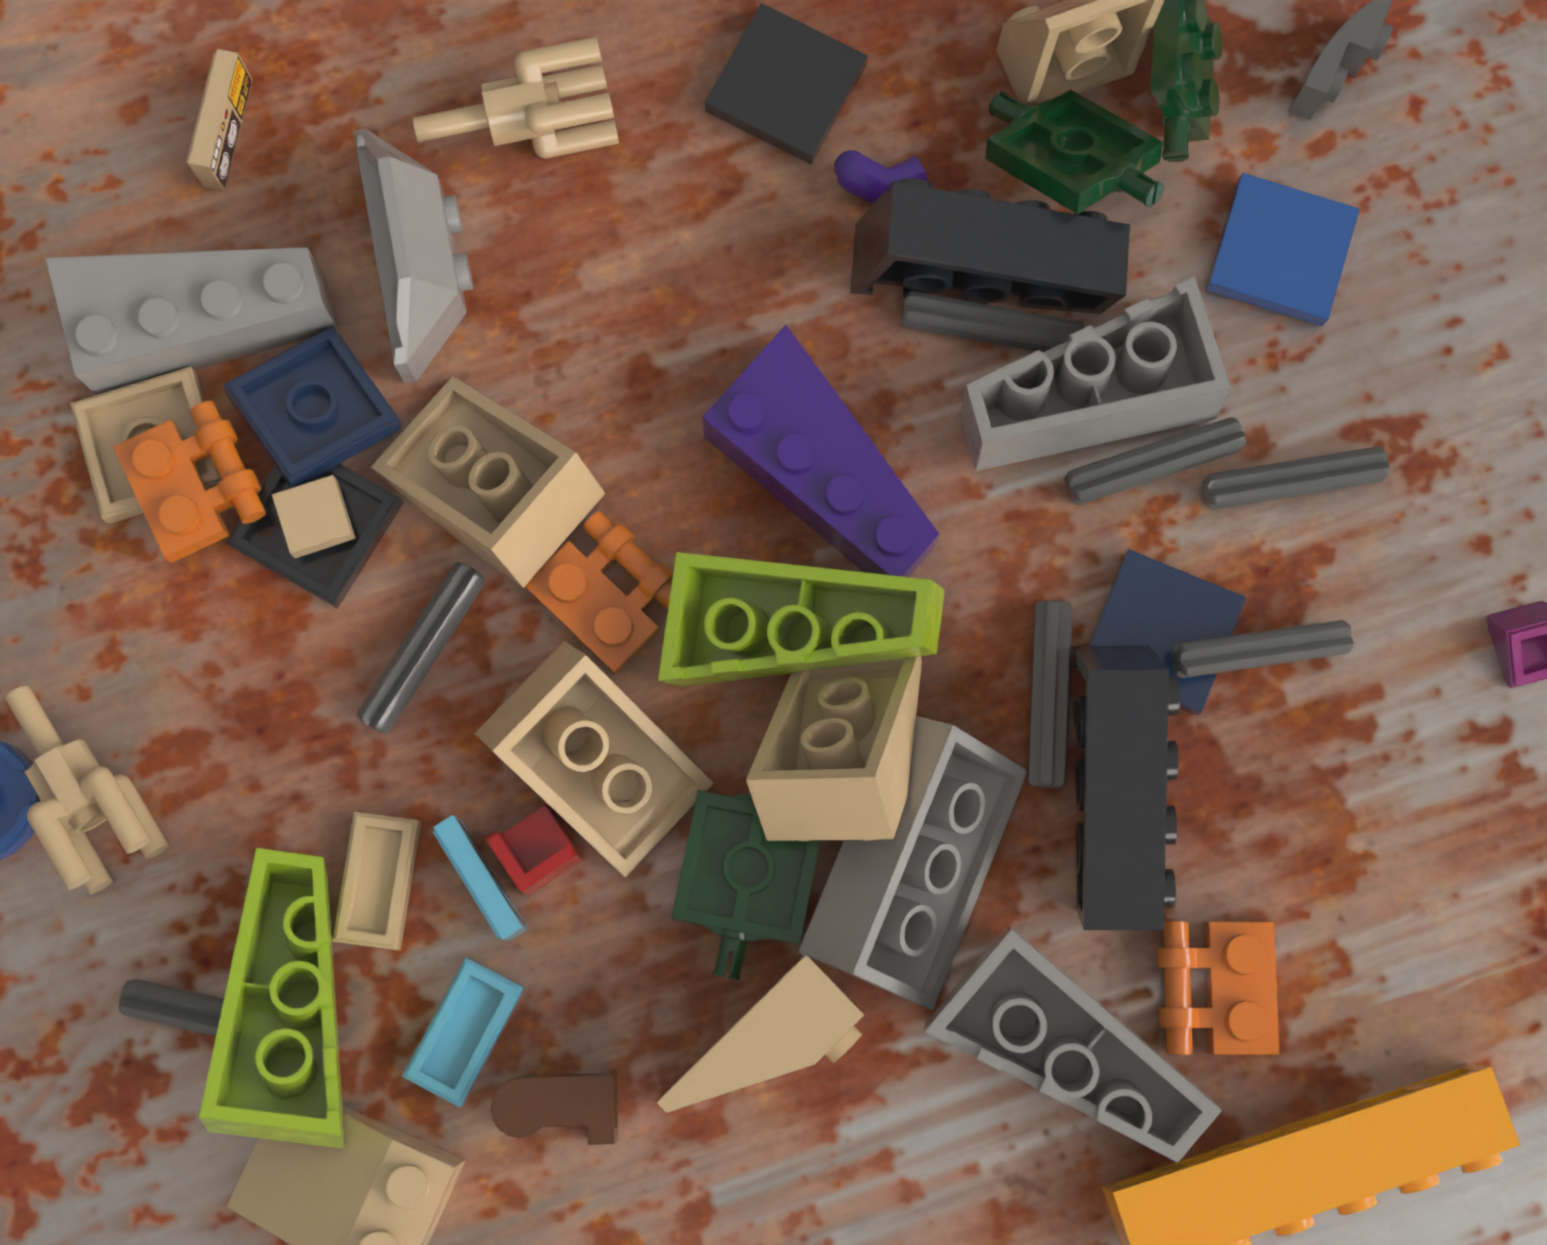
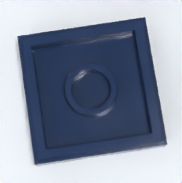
[223,326,401,488]
[1088,549,1246,715]

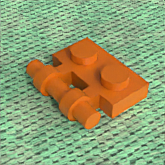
[113,401,266,563]
[525,511,673,676]
[1157,921,1279,1055]

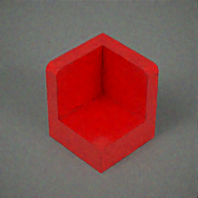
[485,805,583,896]

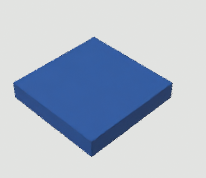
[1205,173,1360,326]

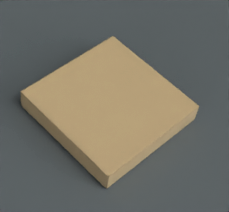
[70,366,222,524]

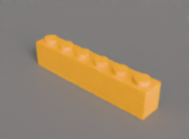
[1101,1064,1521,1245]

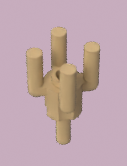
[412,36,619,159]
[5,685,169,894]

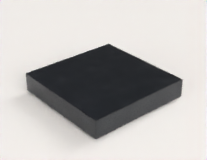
[705,3,868,165]
[226,464,403,609]

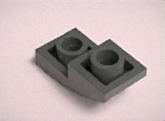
[1289,0,1393,120]

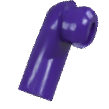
[834,150,927,205]

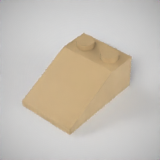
[996,0,1164,106]
[371,376,605,588]
[474,641,714,877]
[746,656,922,841]
[657,955,864,1113]
[227,1106,466,1245]

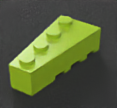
[658,552,945,687]
[199,848,345,1149]

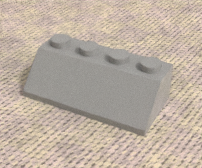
[798,716,1028,1010]

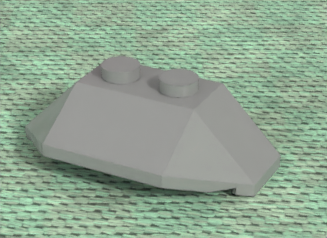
[353,129,474,384]

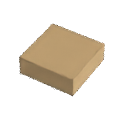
[272,475,356,558]

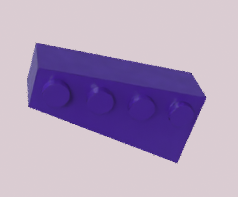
[702,325,939,577]

